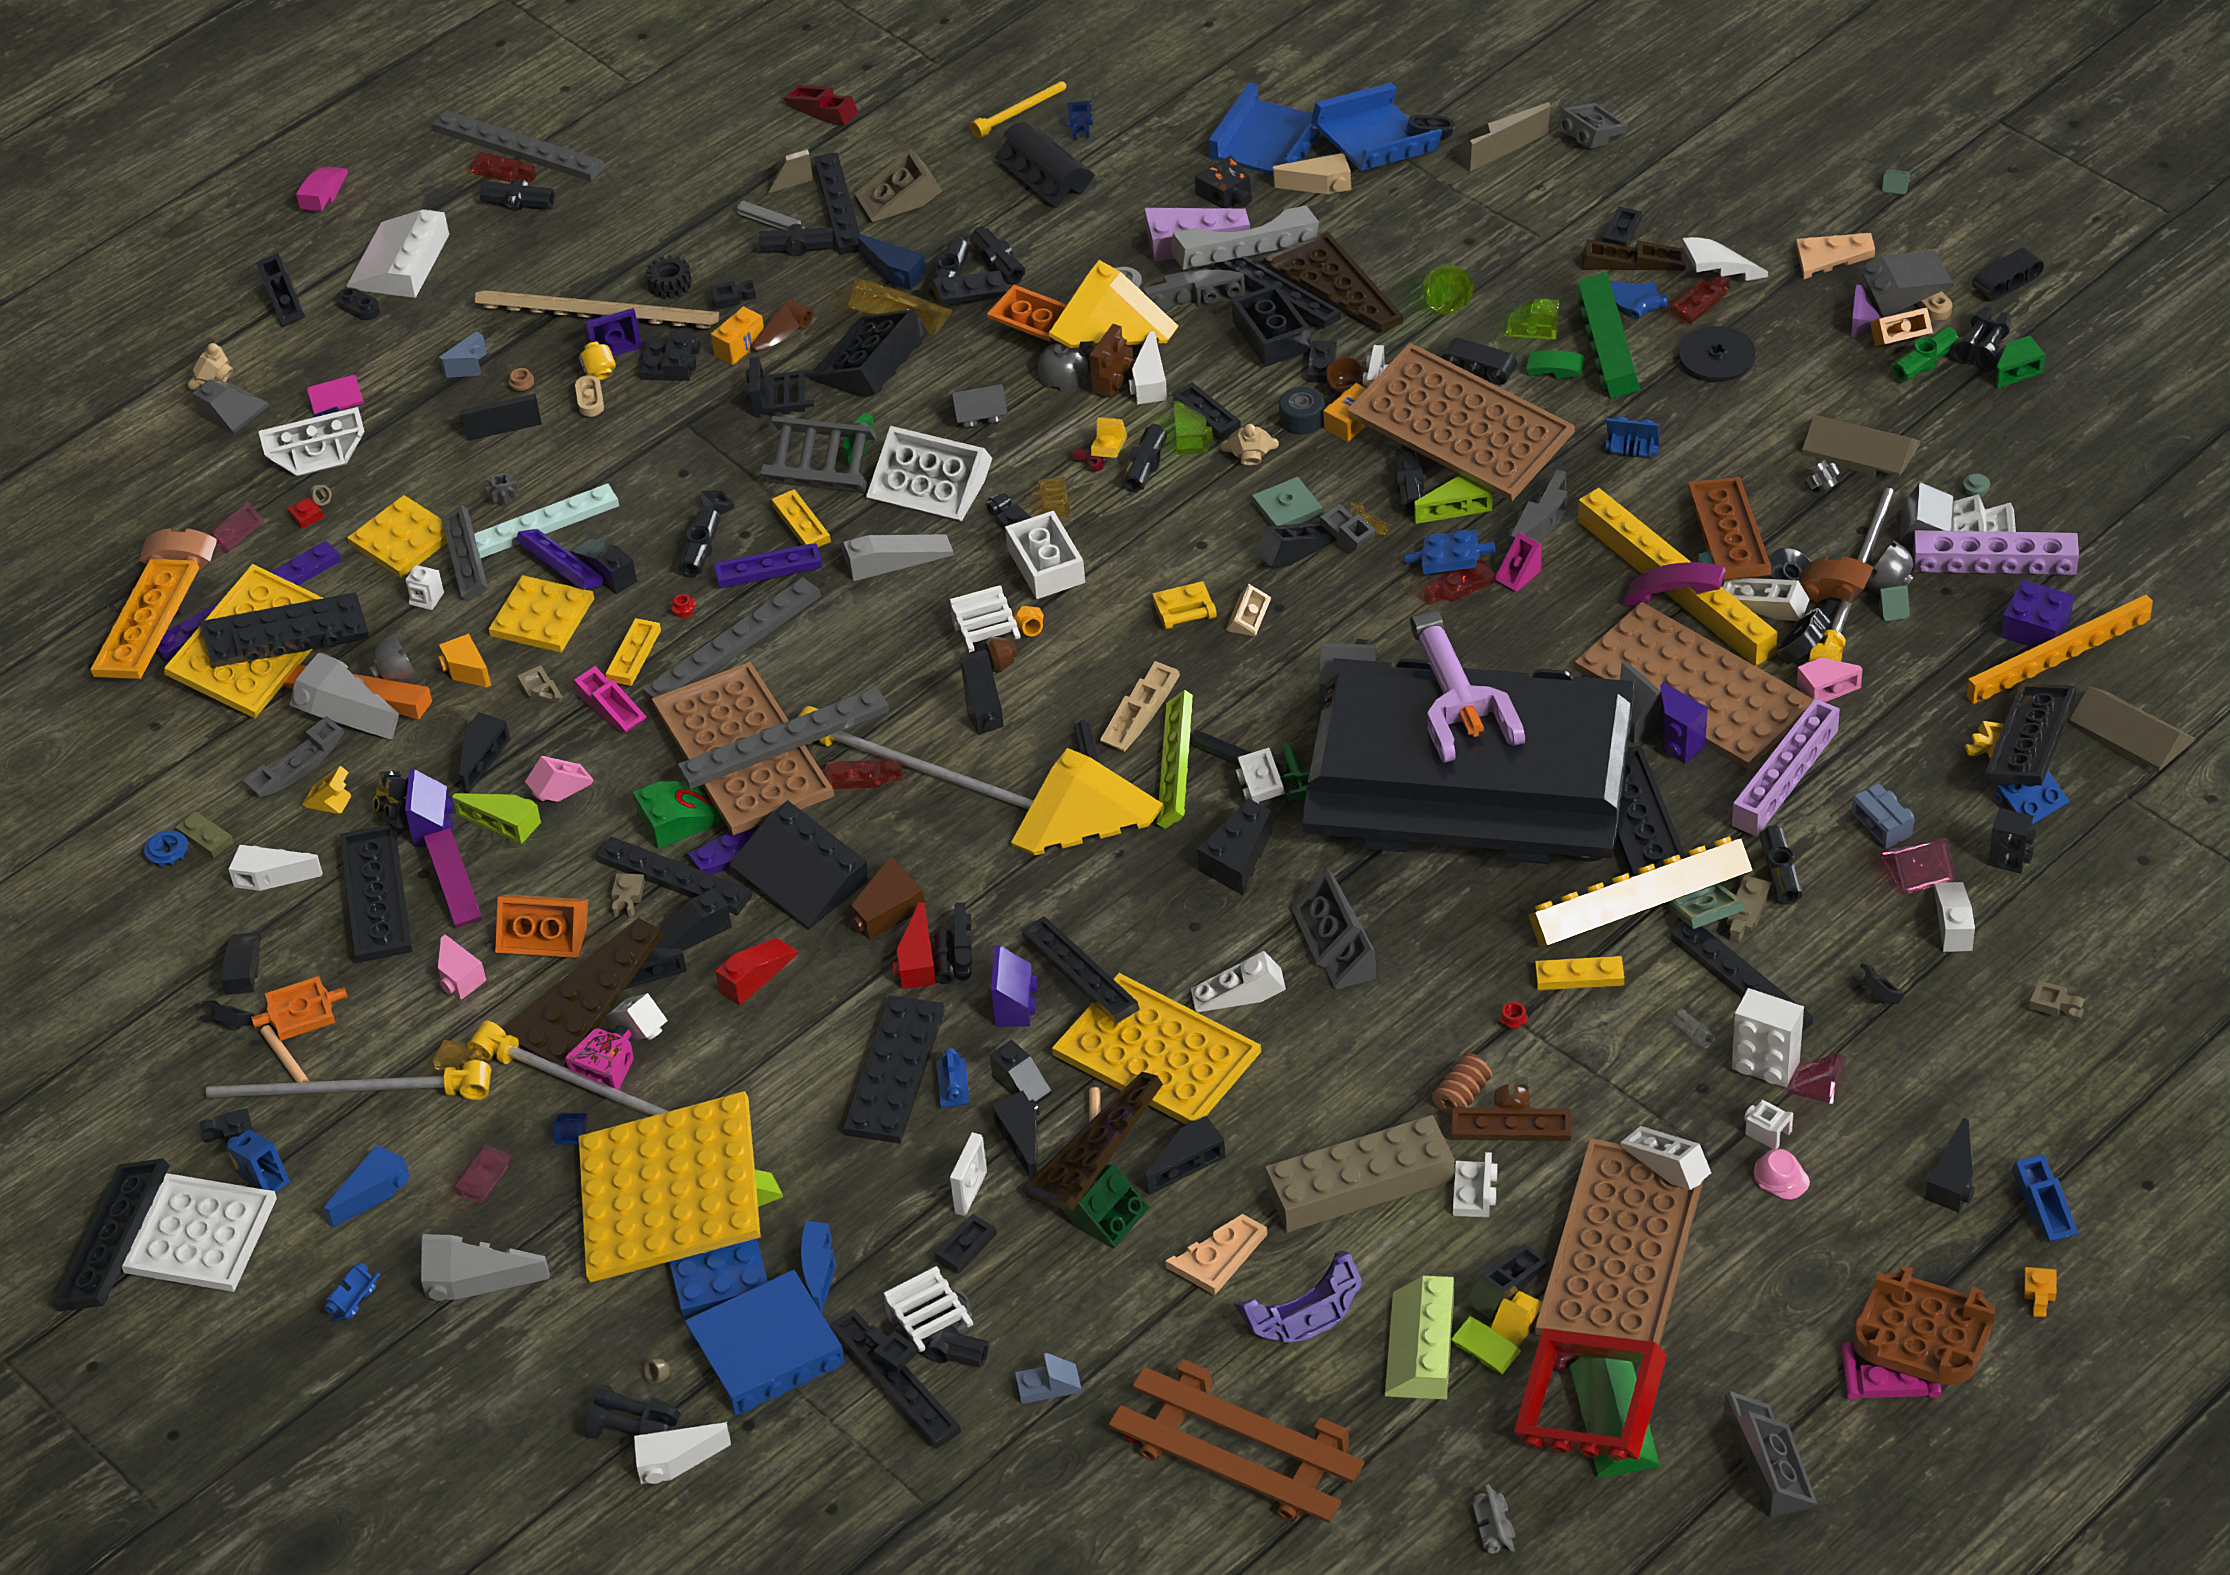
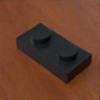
[1603,206,1642,246]
[1307,341,1337,383]
[935,1214,997,1274]

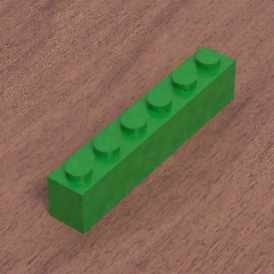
[1576,272,1641,399]

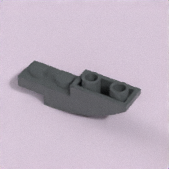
[1143,270,1245,310]
[1507,469,1567,547]

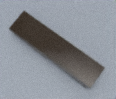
[1582,239,1686,270]

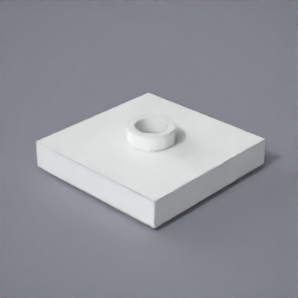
[950,1132,987,1216]

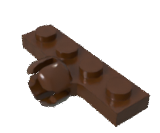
[1452,1084,1571,1141]

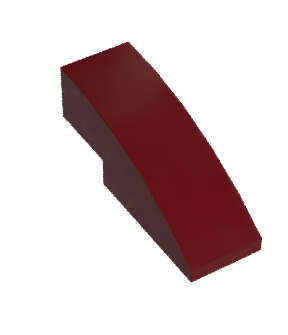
[784,85,858,126]

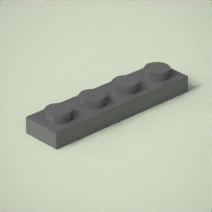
[441,505,488,601]

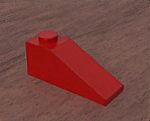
[893,903,936,989]
[715,938,798,1006]

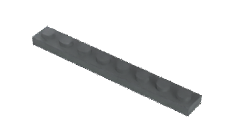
[433,110,604,182]
[643,577,821,702]
[678,687,889,789]

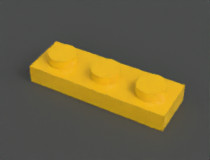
[772,489,831,547]
[606,618,661,686]
[1535,956,1624,990]

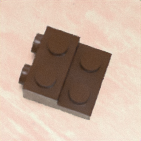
[1090,324,1135,398]

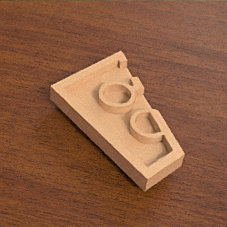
[1796,233,1875,279]
[1165,1214,1267,1295]

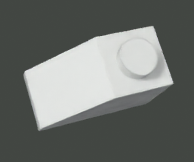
[606,993,667,1040]

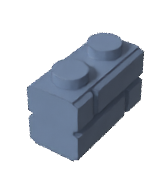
[1852,783,1915,849]

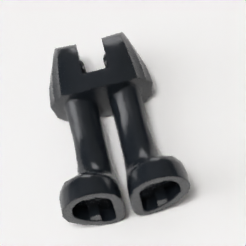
[1951,307,2011,371]
[585,1384,681,1439]

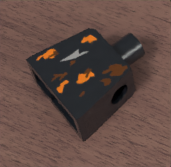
[1195,155,1252,209]

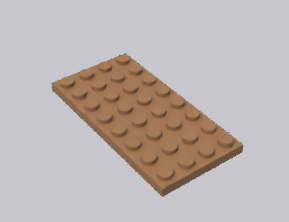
[1347,343,1575,501]
[1574,602,1814,770]
[652,662,834,835]
[1535,1138,1704,1346]

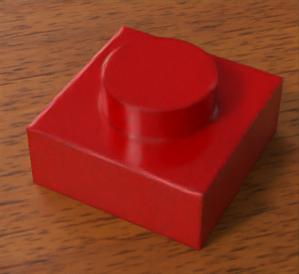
[287,497,324,529]

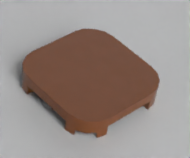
[1854,1266,1995,1385]

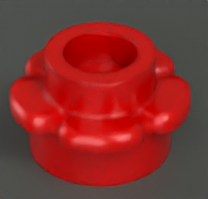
[670,594,696,618]
[1499,1002,1528,1029]

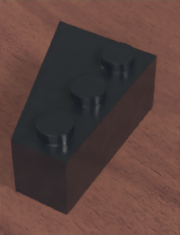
[1197,798,1272,896]

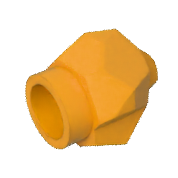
[1013,606,1044,636]

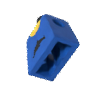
[226,1130,290,1193]

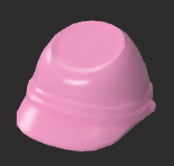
[1753,1149,1810,1200]

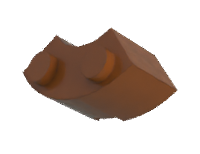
[1798,556,1874,603]

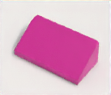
[307,375,364,417]

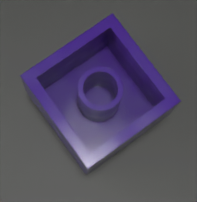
[2001,580,2074,648]

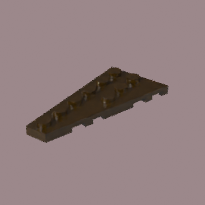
[1264,232,1403,332]
[502,918,663,1069]
[1021,1072,1163,1212]

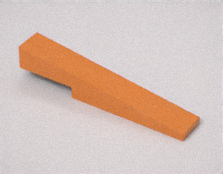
[284,664,432,720]

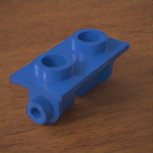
[937,1048,970,1108]
[324,1262,380,1323]

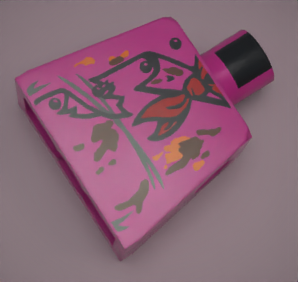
[566,1025,634,1090]

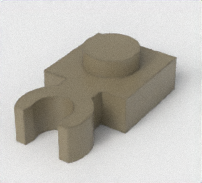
[612,873,645,917]

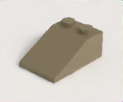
[854,148,942,222]

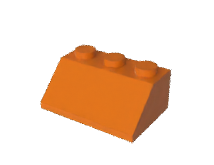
[987,285,1067,343]
[495,894,588,958]

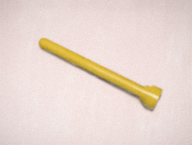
[970,81,1066,139]

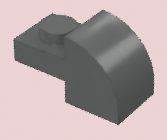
[1319,504,1376,553]

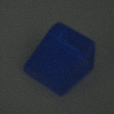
[553,1113,588,1144]

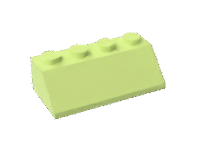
[1385,1276,1454,1400]

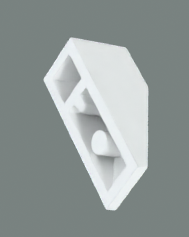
[1128,331,1167,404]
[1723,578,1810,621]
[1934,882,1975,952]
[1620,1126,1711,1190]
[634,1422,731,1484]

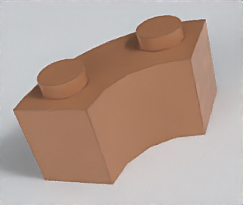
[139,528,217,573]

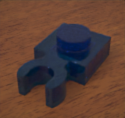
[1068,100,1093,140]

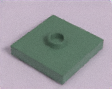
[1252,477,1323,526]
[1668,883,1745,929]

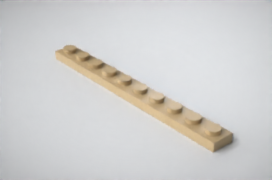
[475,290,719,328]

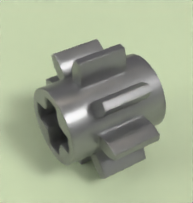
[1806,460,1840,492]
[486,473,519,505]

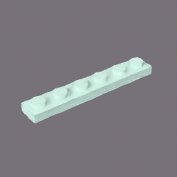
[474,483,619,558]

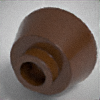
[985,637,1017,672]

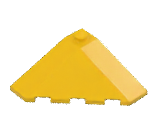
[1048,260,1178,348]
[1011,748,1163,856]

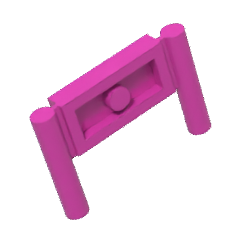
[1841,1342,1942,1400]

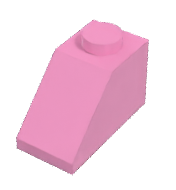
[1797,658,1862,702]
[525,756,594,802]
[438,935,487,1000]

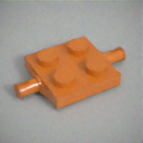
[251,976,348,1041]

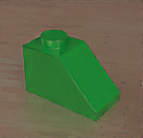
[1995,335,2045,388]

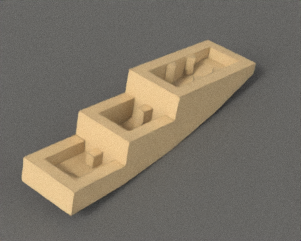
[1100,661,1180,752]

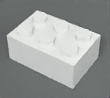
[1005,510,1085,599]
[1732,988,1804,1088]

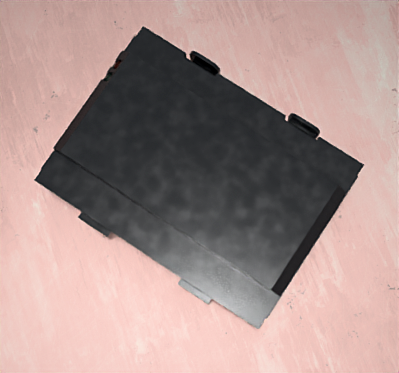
[1302,658,1634,864]

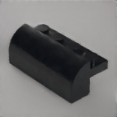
[995,121,1095,208]

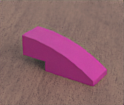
[296,166,348,211]
[573,666,646,733]

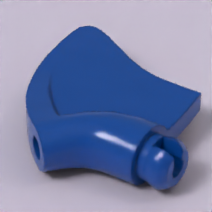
[1610,281,1668,320]

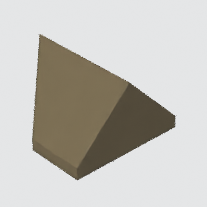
[768,149,813,193]

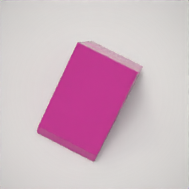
[1495,532,1541,591]

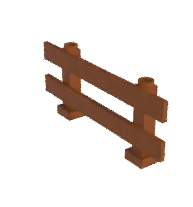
[1109,1359,1364,1523]

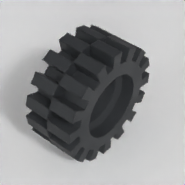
[646,255,692,299]

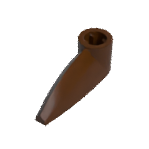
[752,299,813,352]

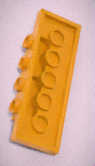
[90,559,199,679]

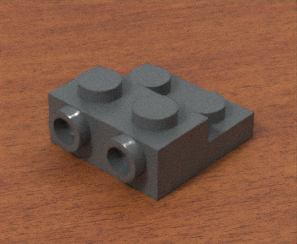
[1557,103,1628,149]

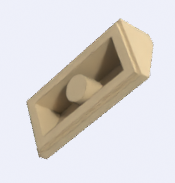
[1226,584,1271,636]

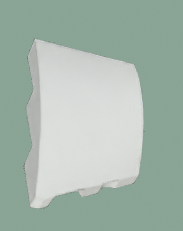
[1683,237,1768,281]
[1952,494,2016,532]

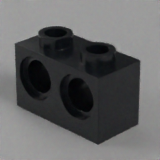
[1988,808,2036,874]

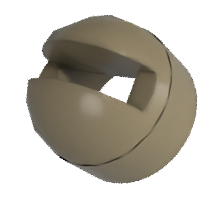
[309,484,332,505]
[644,1358,670,1384]

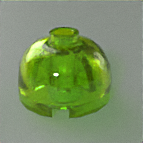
[1422,263,1473,315]

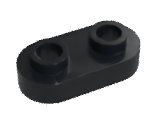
[1406,115,1455,139]
[337,287,380,321]

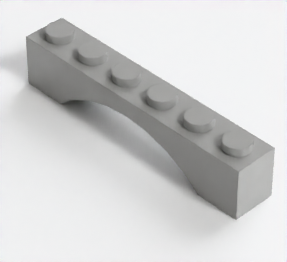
[1171,205,1319,269]

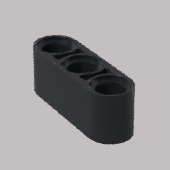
[1972,248,2044,301]
[1440,338,1518,385]

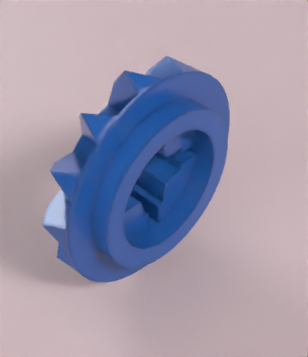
[144,830,189,867]

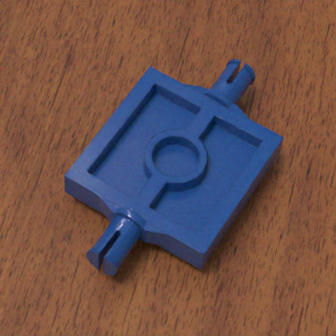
[1405,530,1496,574]

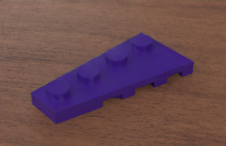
[688,825,761,874]

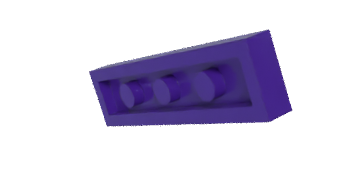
[516,529,604,590]
[714,543,822,588]

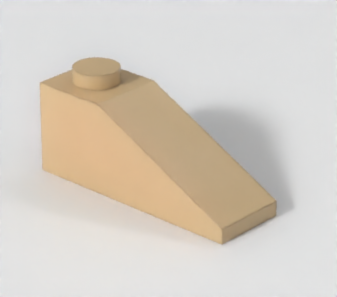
[1273,153,1351,194]

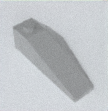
[840,534,954,581]
[289,653,399,739]
[421,1234,550,1301]

